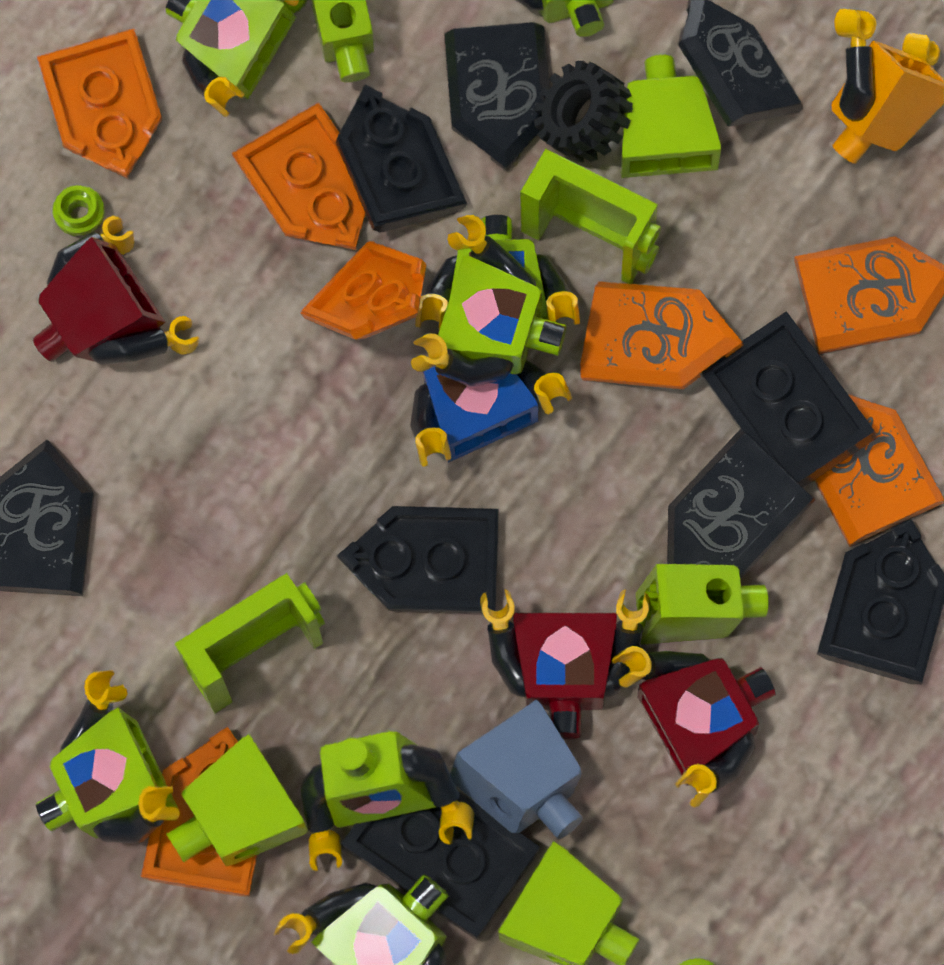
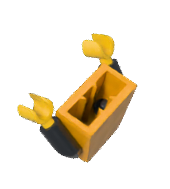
[832,8,944,164]

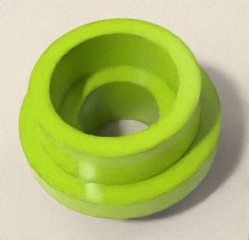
[52,185,105,236]

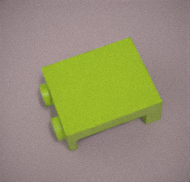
[520,149,661,284]
[174,573,325,714]

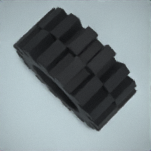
[534,60,633,162]

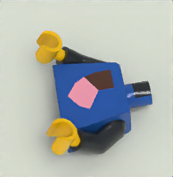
[410,332,572,467]

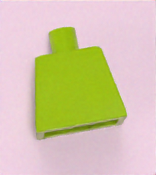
[310,0,374,83]
[621,54,721,178]
[635,564,768,644]
[166,734,308,866]
[498,841,640,965]

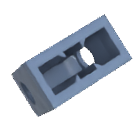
[450,700,583,840]

